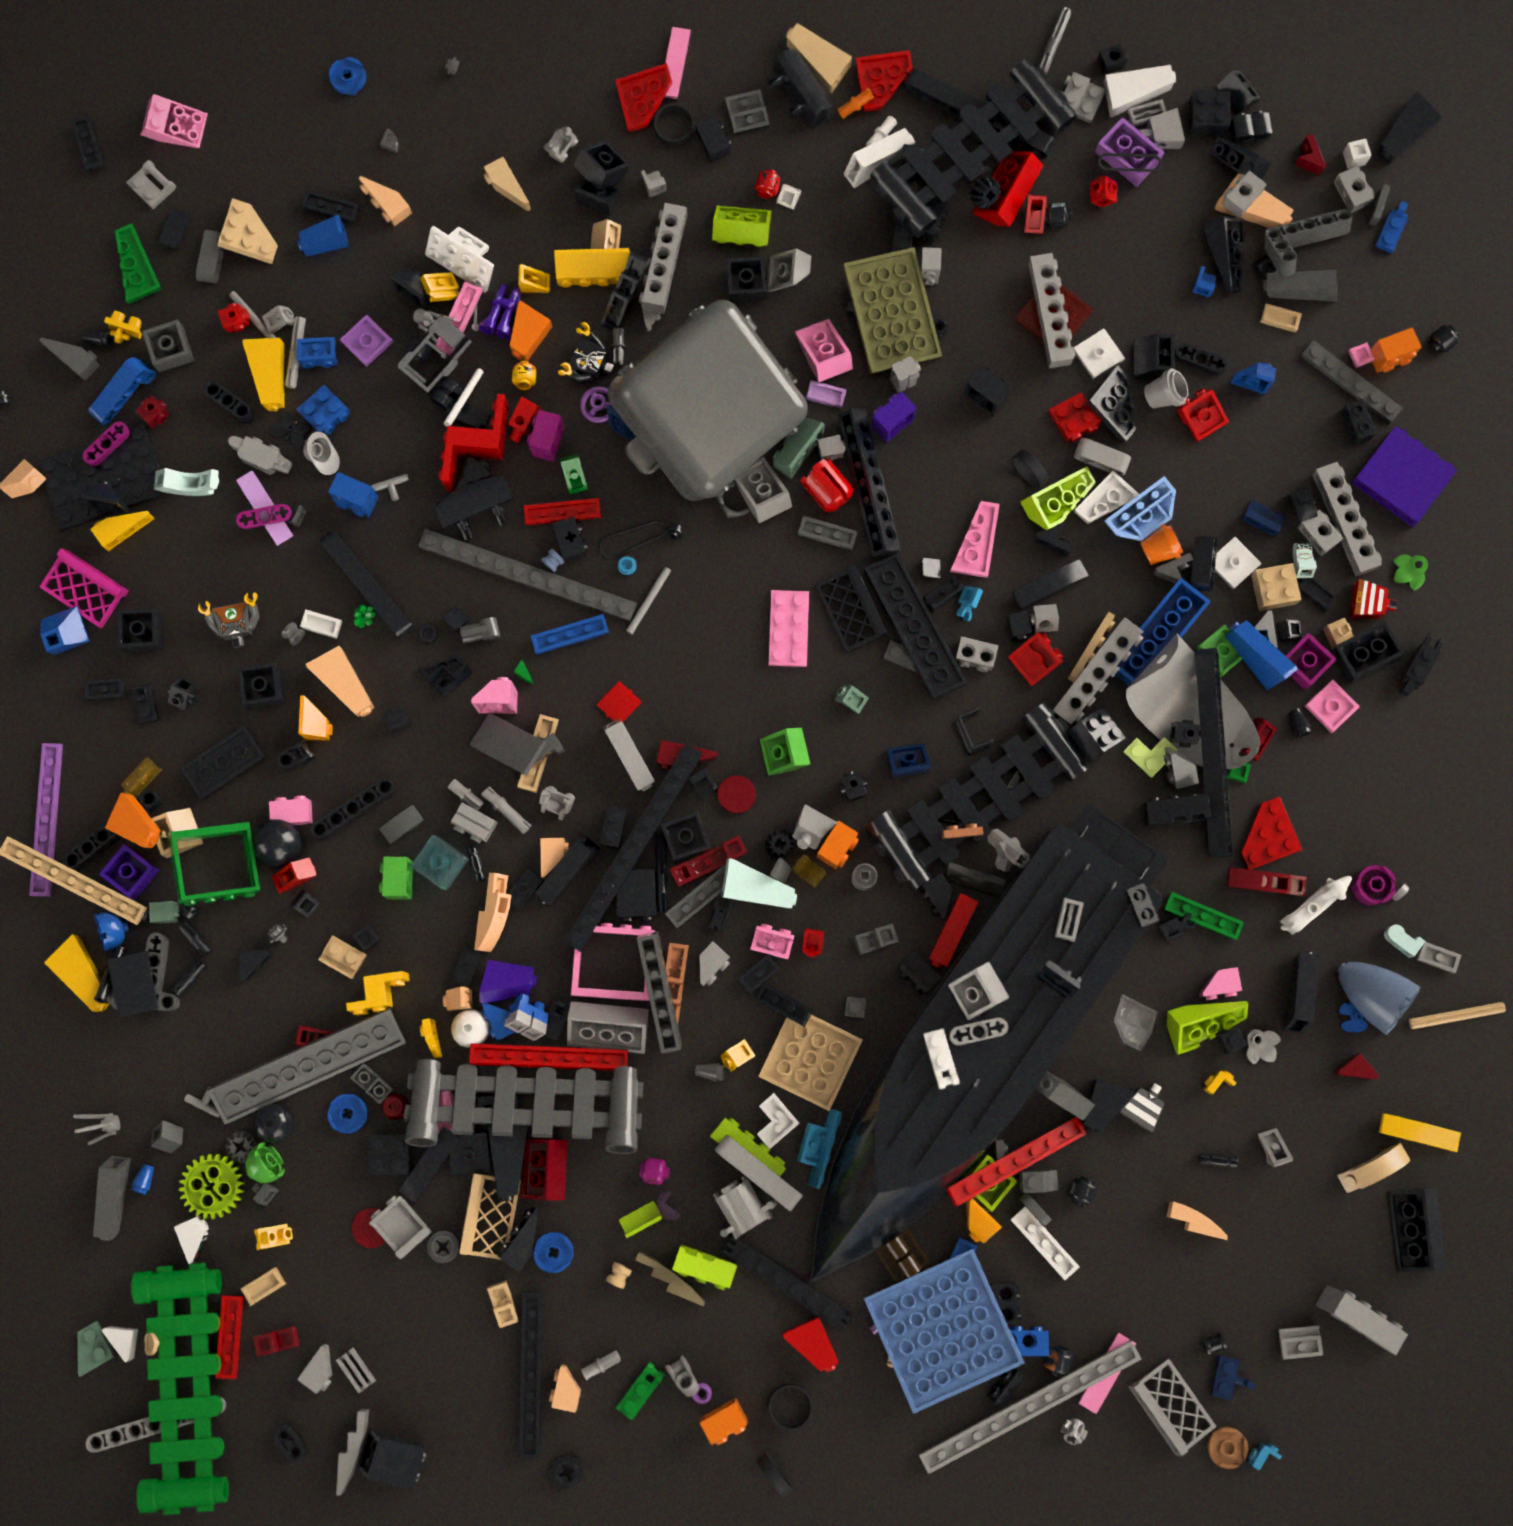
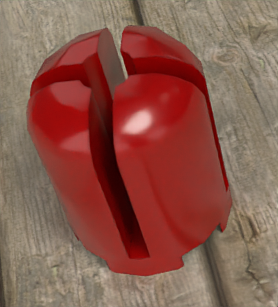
[800,457,854,512]

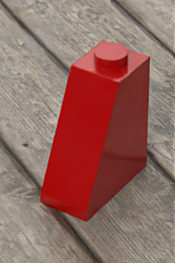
[782,1316,839,1373]

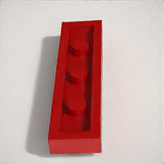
[524,498,601,526]
[215,1295,244,1379]

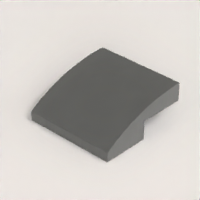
[725,89,770,133]

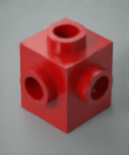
[1090,176,1118,208]
[218,303,250,333]

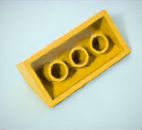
[554,248,630,287]

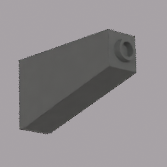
[1263,270,1338,302]
[1036,1072,1095,1121]
[93,1156,131,1241]

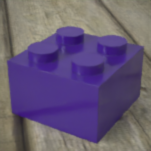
[872,392,917,443]
[99,844,160,900]

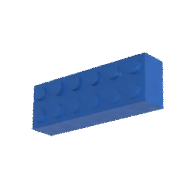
[1113,578,1211,686]

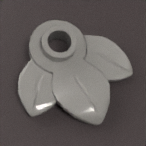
[1246,1029,1281,1064]

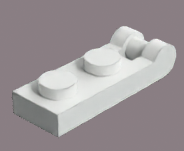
[923,1029,959,1089]

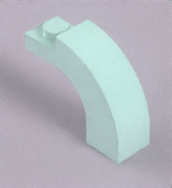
[154,468,219,496]

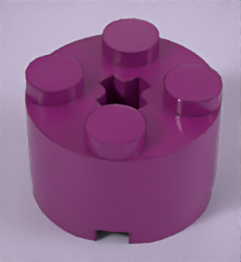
[1350,865,1396,906]

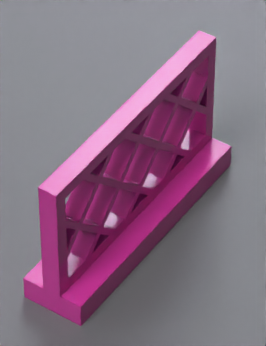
[40,548,129,628]

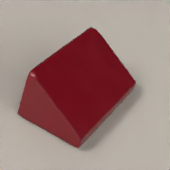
[1240,718,1277,761]

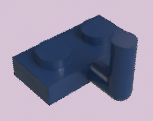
[1210,1355,1255,1401]

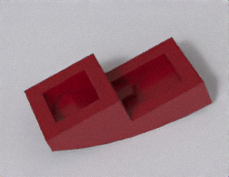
[253,1326,300,1357]

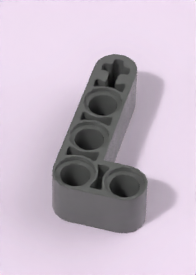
[145,933,180,1012]

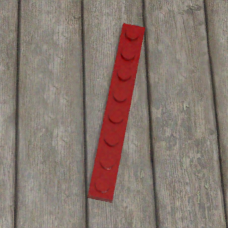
[469,1044,628,1071]
[946,1117,1087,1207]

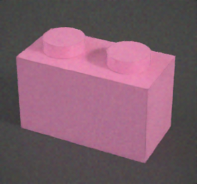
[269,796,313,825]

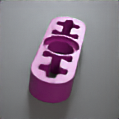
[83,422,130,467]
[236,504,292,529]

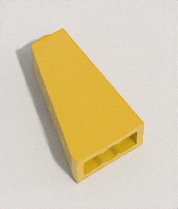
[243,338,285,411]
[44,934,109,1012]

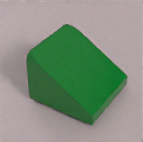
[514,660,534,685]

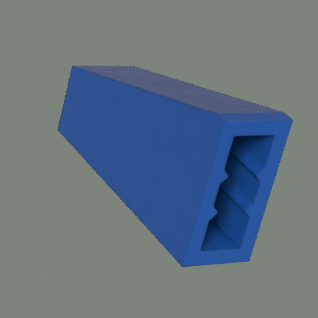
[1225,620,1298,690]

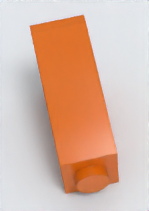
[510,301,552,361]
[105,793,161,848]

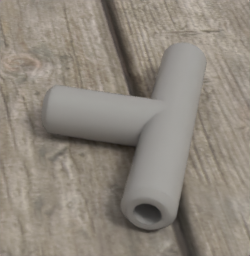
[372,474,409,501]
[184,1087,220,1118]

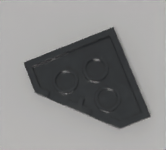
[1086,365,1136,443]

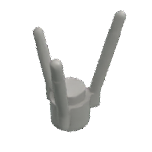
[413,309,455,343]
[73,1113,120,1145]

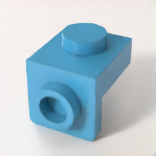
[1248,1442,1282,1471]

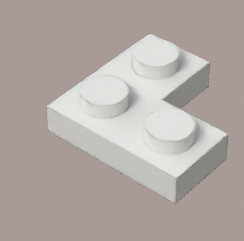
[757,1093,799,1149]

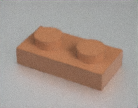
[942,824,983,839]

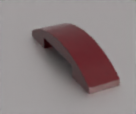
[670,836,748,887]

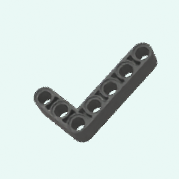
[1264,210,1352,276]

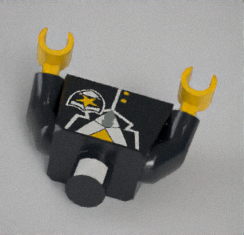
[558,322,615,383]

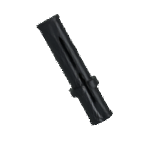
[94,946,126,1003]

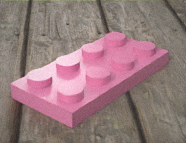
[769,590,809,667]

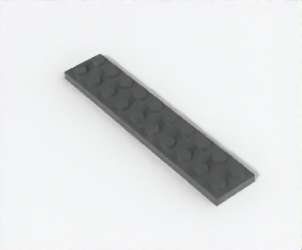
[208,1007,406,1124]

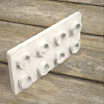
[425,226,494,293]

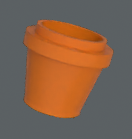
[1140,524,1183,565]

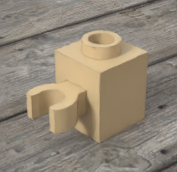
[1323,618,1354,650]

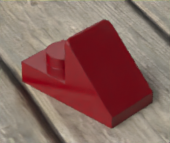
[1295,134,1326,175]

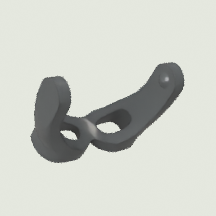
[716,482,750,519]

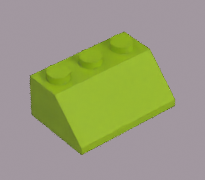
[712,205,771,247]

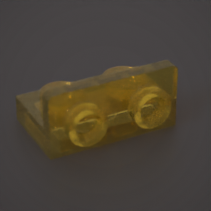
[121,757,162,797]

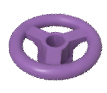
[580,387,611,423]

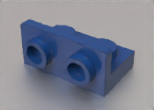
[297,337,338,369]

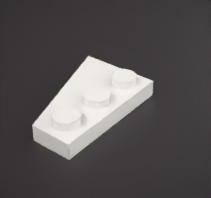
[1074,471,1139,524]

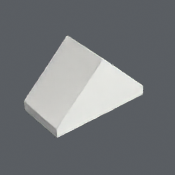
[102,1326,138,1363]

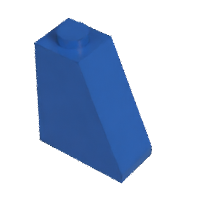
[297,215,349,256]

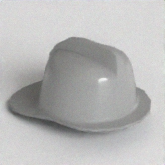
[303,432,340,475]

